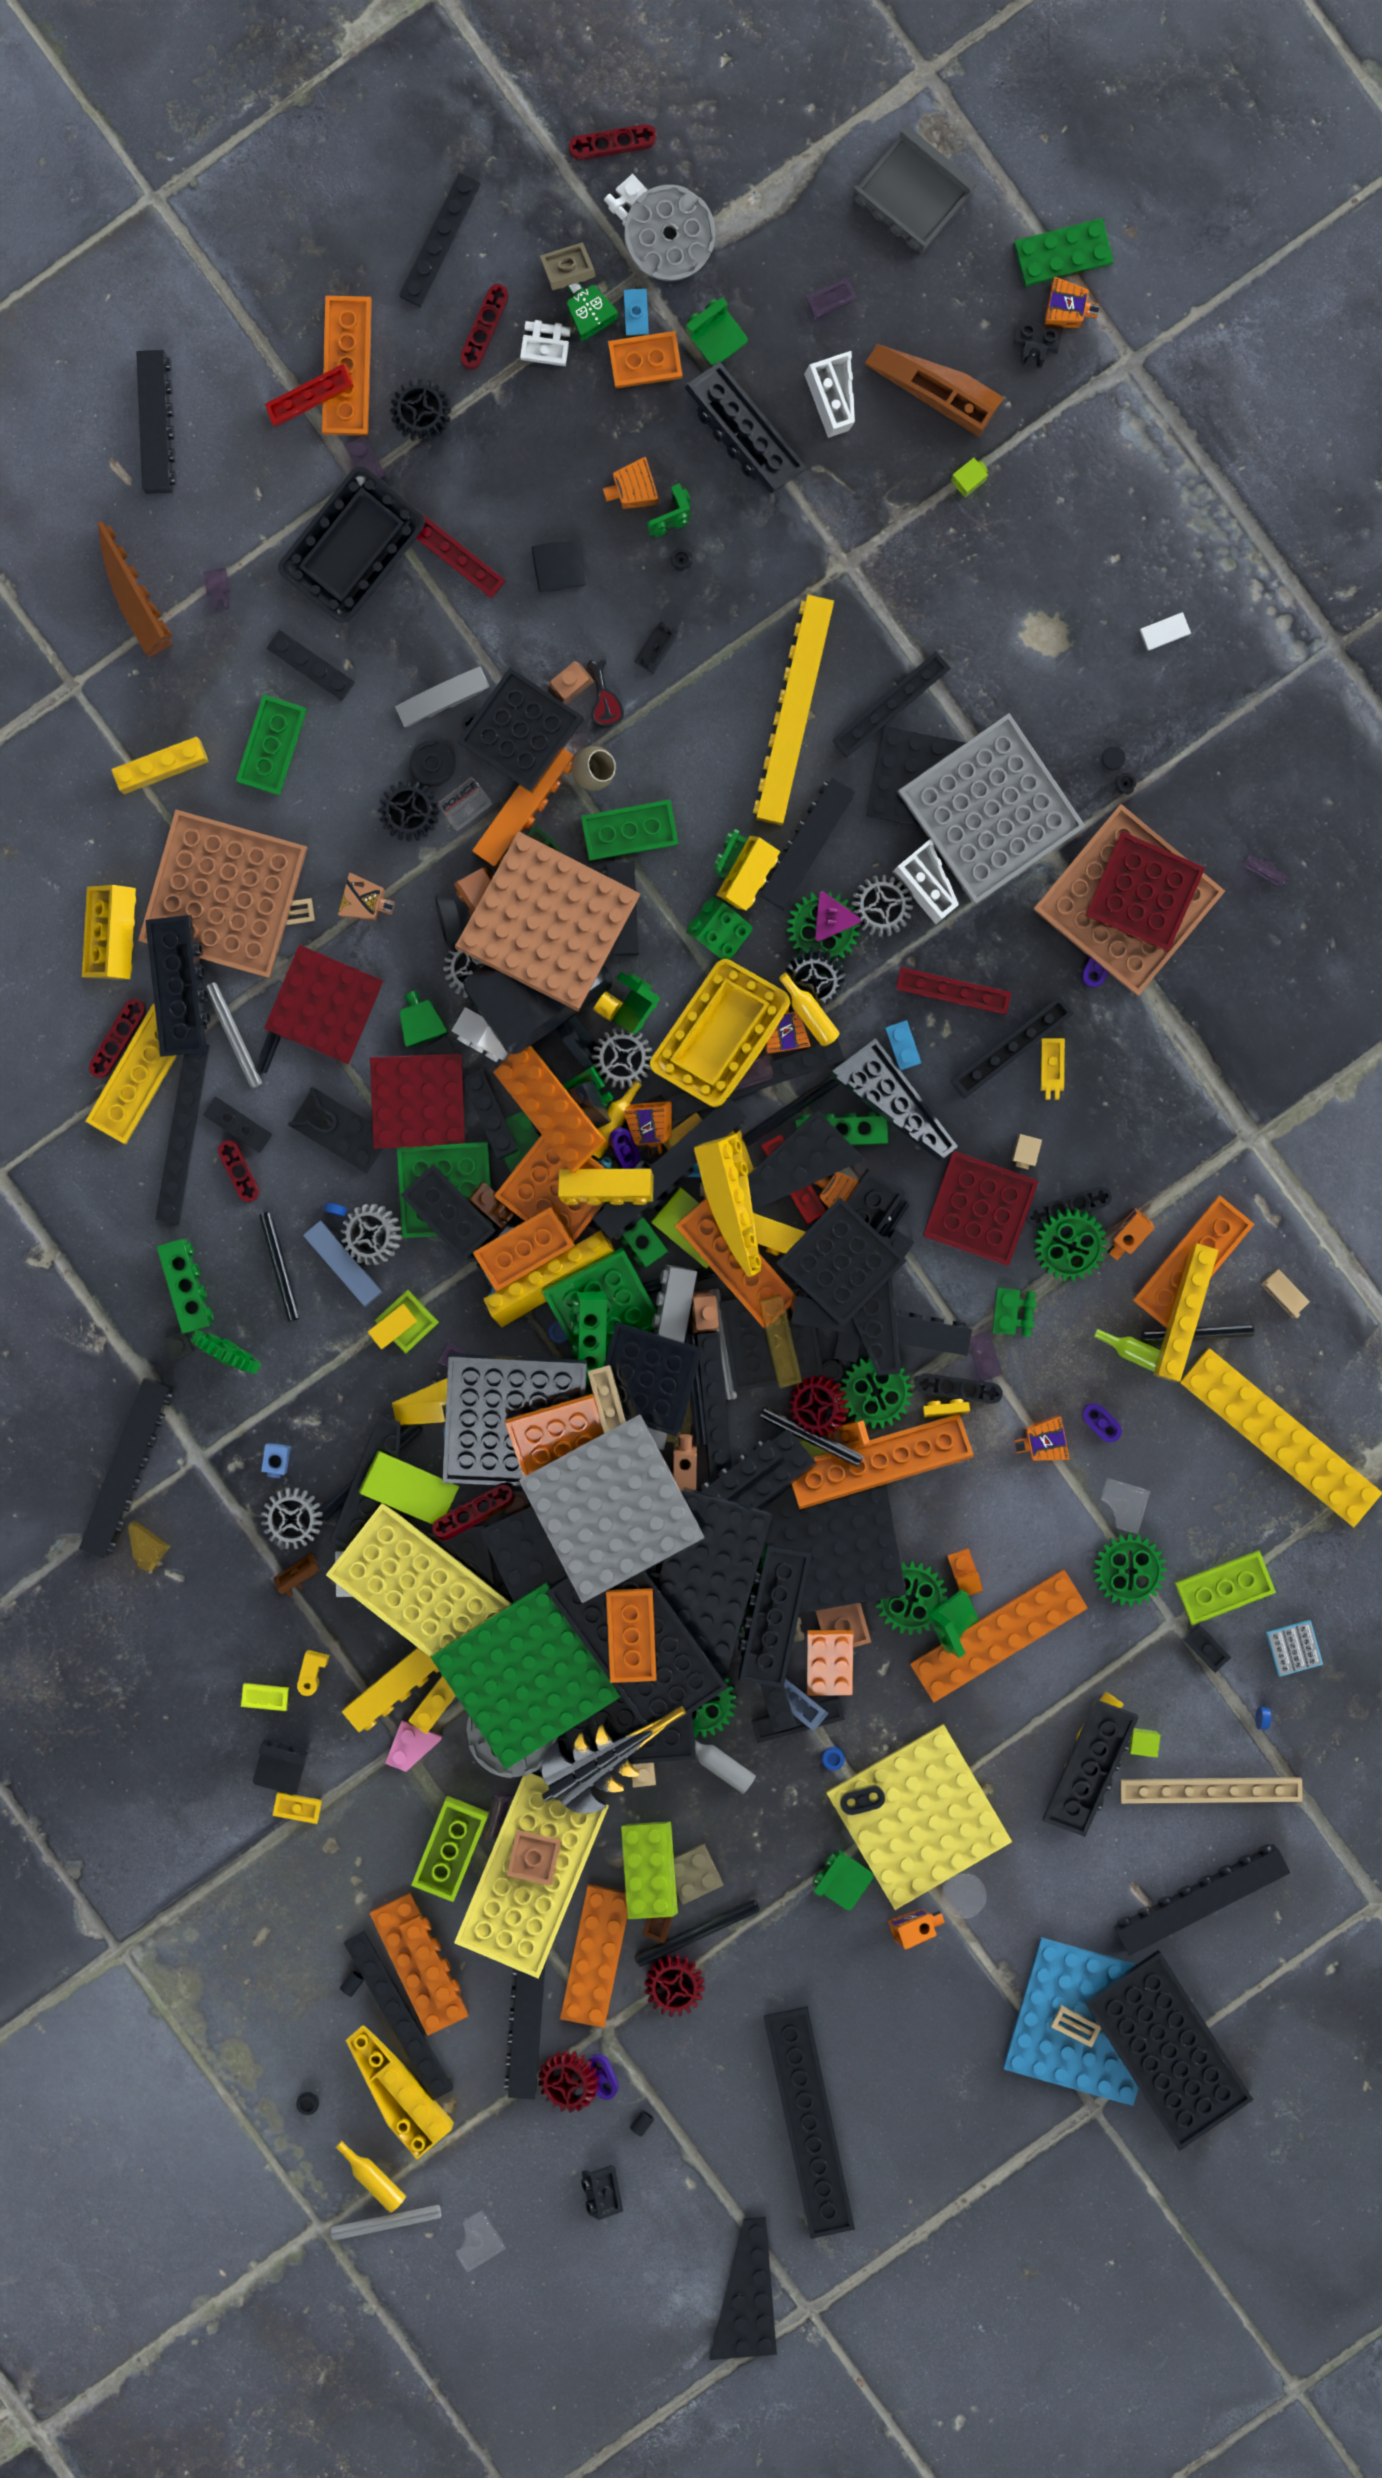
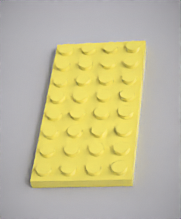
[326,1503,512,1657]
[454,1773,609,1979]

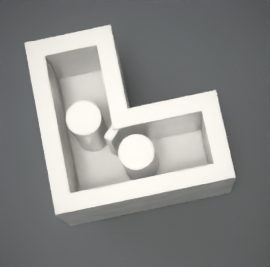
[452,1007,511,1062]

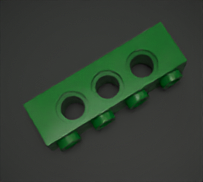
[795,1112,888,1145]
[600,1202,668,1267]
[157,1239,214,1334]
[571,1291,607,1385]

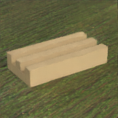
[286,898,315,925]
[1050,2005,1101,2047]

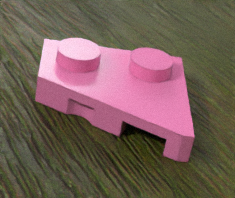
[385,1720,443,1772]

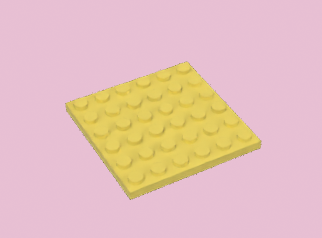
[826,1724,1012,1910]

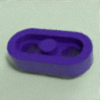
[1082,957,1108,988]
[609,1127,640,1169]
[1082,1403,1122,1442]
[587,2054,619,2100]

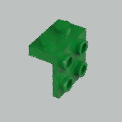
[686,297,748,367]
[646,483,691,537]
[714,829,748,880]
[685,896,753,960]
[613,972,660,1035]
[929,1590,979,1658]
[812,1849,874,1911]

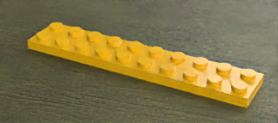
[1179,1348,1382,1527]

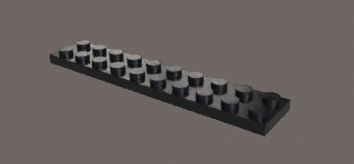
[764,2006,855,2239]

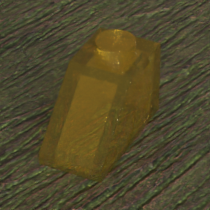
[128,1520,171,1571]

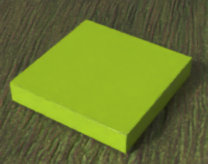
[375,1290,439,1353]

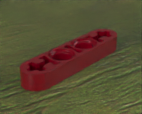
[569,124,656,160]
[460,284,509,370]
[89,999,146,1078]
[432,1485,515,1541]

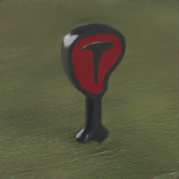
[587,660,624,728]

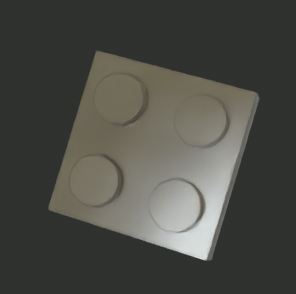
[540,242,596,290]
[674,1843,724,1905]

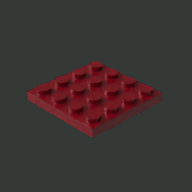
[1084,831,1205,952]
[264,945,383,1064]
[369,1053,465,1149]
[923,1151,1039,1266]

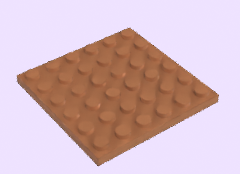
[1033,804,1225,996]
[138,809,308,979]
[455,831,640,1012]

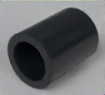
[339,1970,364,1997]
[630,2110,654,2137]

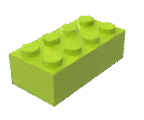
[411,1796,489,1902]
[621,1821,678,1919]

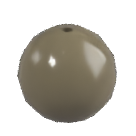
[571,746,616,791]

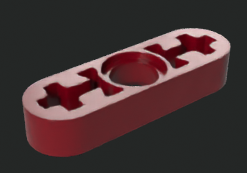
[218,1141,260,1202]

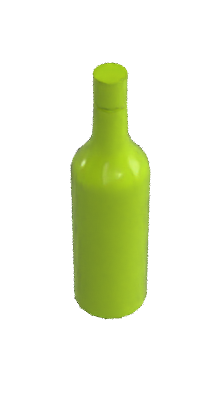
[1093,1329,1160,1372]

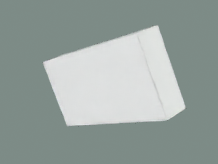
[1139,612,1191,651]

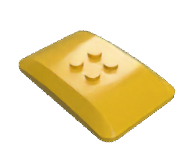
[650,959,790,1107]

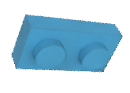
[885,1020,921,1071]

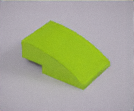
[650,1187,709,1269]

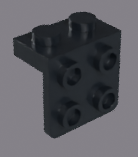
[253,1739,308,1795]

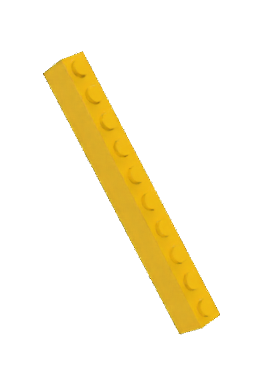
[753,595,834,826]

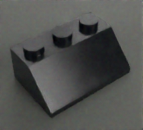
[530,1081,611,1136]

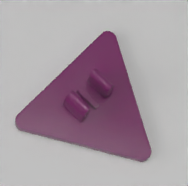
[815,891,861,942]

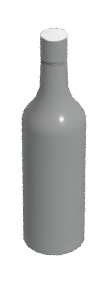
[695,1741,756,1794]

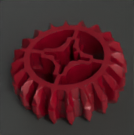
[788,1375,849,1436]
[644,1954,705,2017]
[538,2049,599,2113]

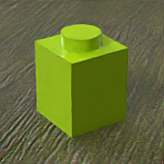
[951,458,988,497]
[1128,1728,1161,1758]

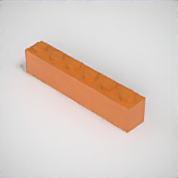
[472,749,574,869]

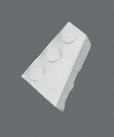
[804,351,855,438]
[892,839,959,924]

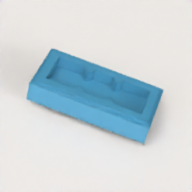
[624,289,649,338]

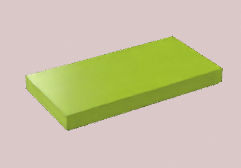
[358,1451,459,1524]
[1174,1550,1276,1626]

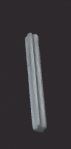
[205,982,262,1088]
[708,1288,737,1400]
[330,2205,442,2241]

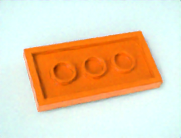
[473,1206,575,1292]
[606,1588,657,1683]

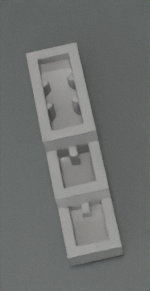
[395,667,490,727]

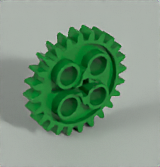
[786,891,860,959]
[1033,1208,1108,1282]
[190,1330,262,1374]
[839,1356,913,1429]
[1092,1533,1167,1607]
[875,1561,948,1635]
[693,1677,737,1738]

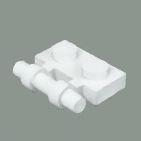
[604,174,648,226]
[520,320,571,367]

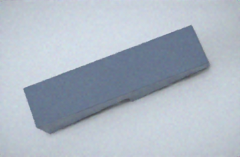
[303,1221,382,1307]
[755,1678,828,1731]

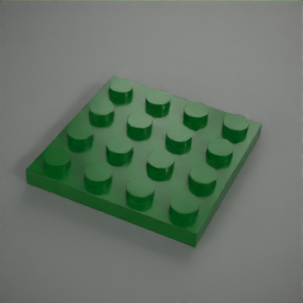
[397,1142,493,1238]
[542,1247,657,1362]

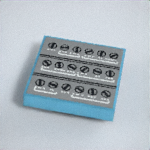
[1266,1620,1323,1677]

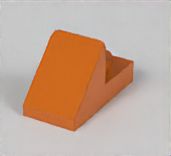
[827,1420,870,1448]
[947,1548,983,1596]

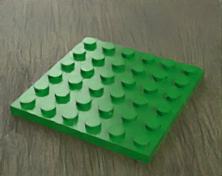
[430,1582,621,1770]

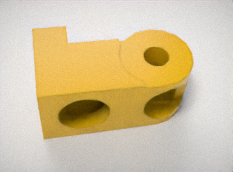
[593,991,623,1022]
[297,1650,330,1696]

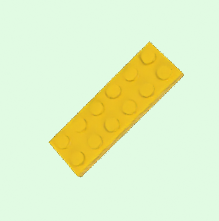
[85,1003,178,1144]

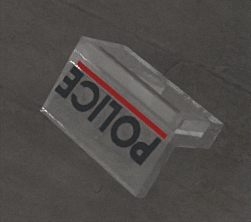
[437,777,493,831]

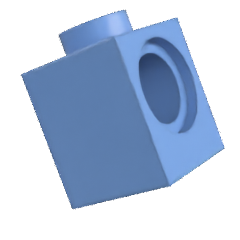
[261,1443,291,1478]

